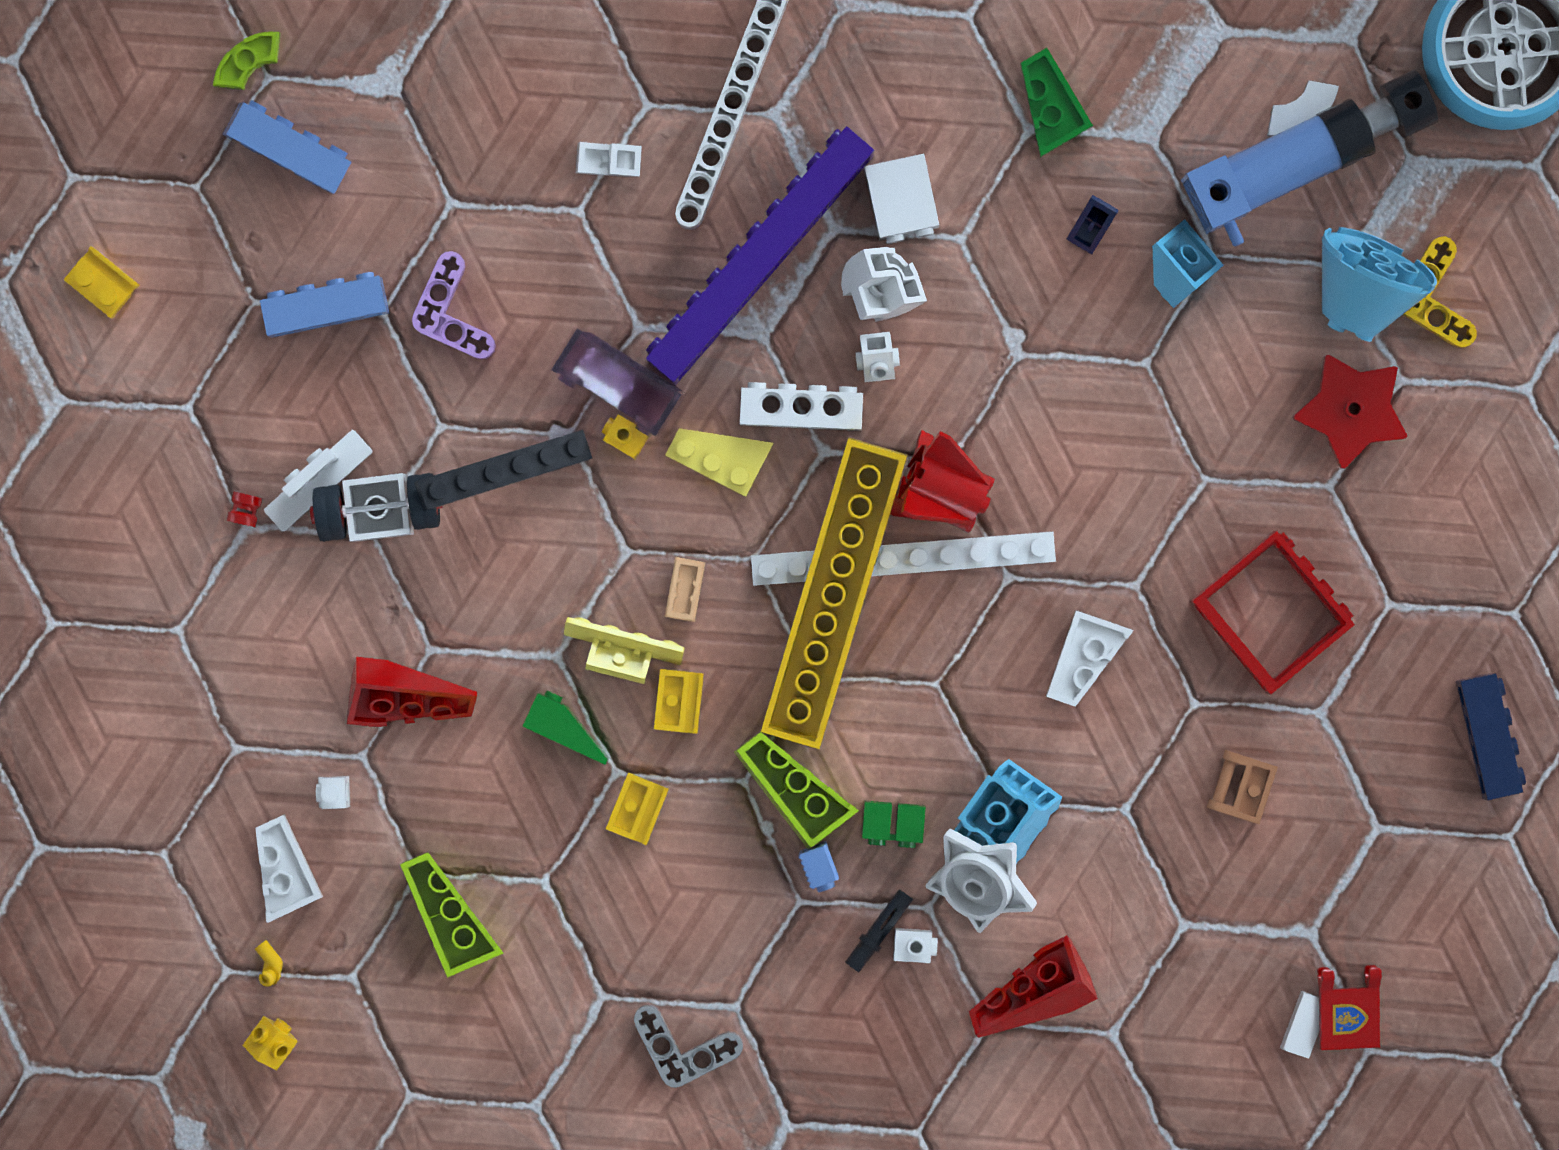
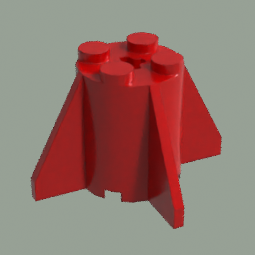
[890,430,995,533]

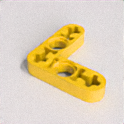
[1403,236,1477,348]

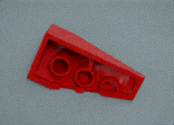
[347,657,477,727]
[969,935,1098,1038]

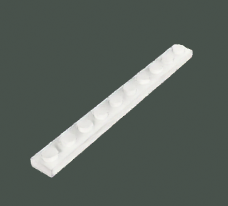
[751,532,1056,586]

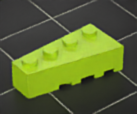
[734,732,859,848]
[400,852,504,978]

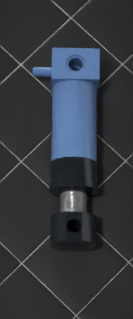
[1181,70,1439,247]

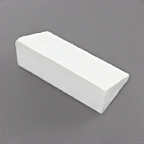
[1280,991,1319,1058]

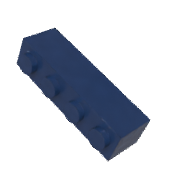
[1456,673,1526,801]

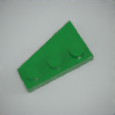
[1020,48,1093,158]

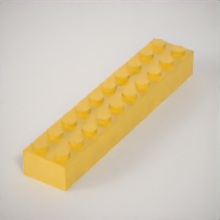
[761,437,908,749]

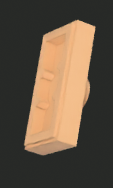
[665,557,706,622]

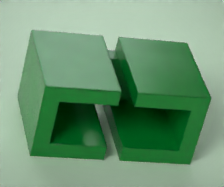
[862,800,926,848]

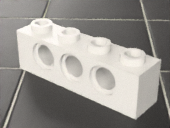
[740,382,863,431]

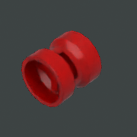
[226,491,263,528]

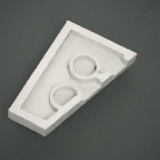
[1046,611,1134,706]
[255,814,323,923]

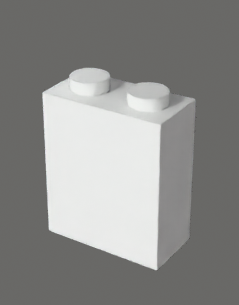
[864,154,939,244]

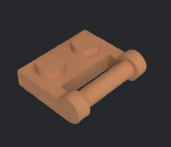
[1206,750,1278,824]

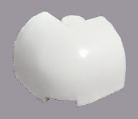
[841,247,927,322]

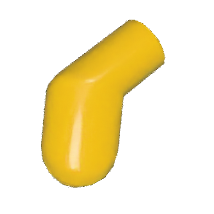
[255,940,283,987]

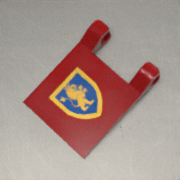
[1317,965,1382,1050]

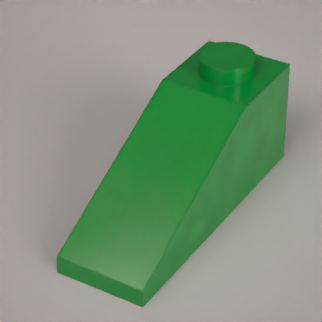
[522,690,609,765]

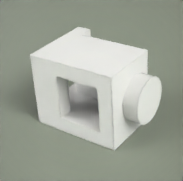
[316,776,350,809]

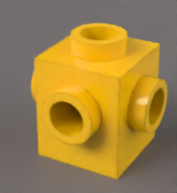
[242,1016,298,1071]

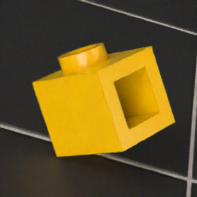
[601,414,650,460]

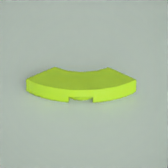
[213,31,281,90]

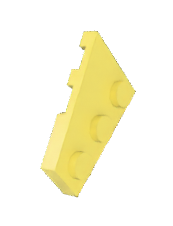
[665,428,774,497]

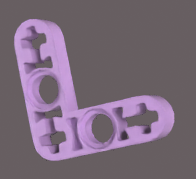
[412,251,496,360]

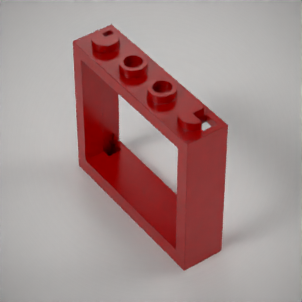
[1190,531,1355,695]

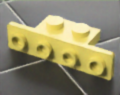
[564,617,685,684]

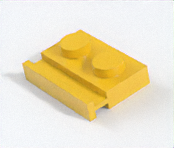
[64,246,140,319]
[654,669,704,734]
[606,772,669,845]

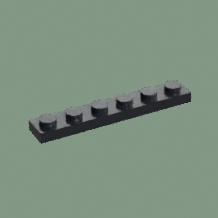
[414,430,592,511]

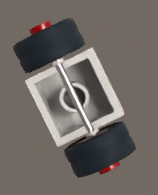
[310,473,443,542]

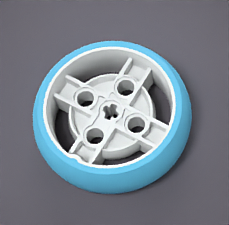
[1422,0,1559,130]

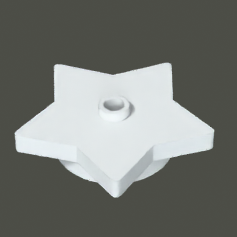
[925,829,1037,933]

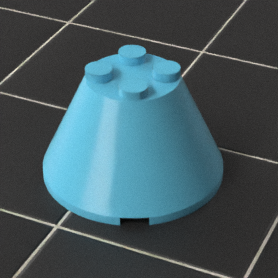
[1322,227,1437,342]

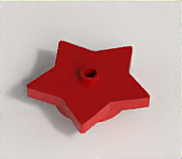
[1292,355,1407,469]

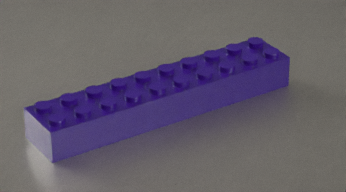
[646,126,874,386]

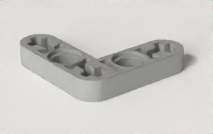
[634,1005,743,1088]

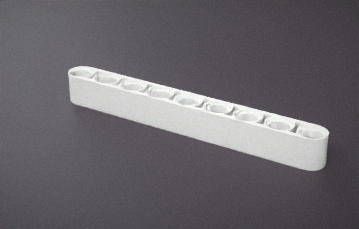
[675,0,789,230]

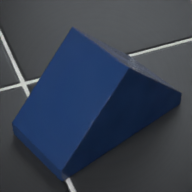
[1066,195,1119,254]

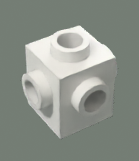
[855,332,900,382]

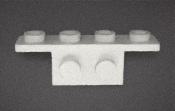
[264,430,373,531]

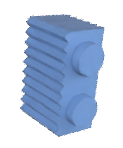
[799,841,839,893]

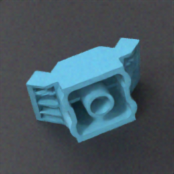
[954,759,1062,864]

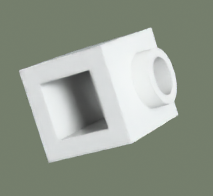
[893,928,938,963]

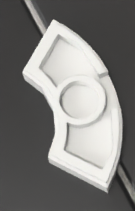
[1267,81,1339,136]

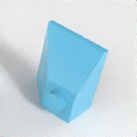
[1152,219,1224,308]

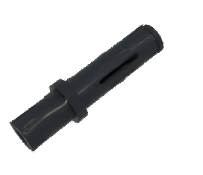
[845,889,913,973]

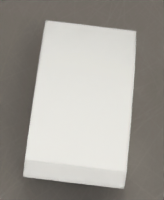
[576,142,642,177]

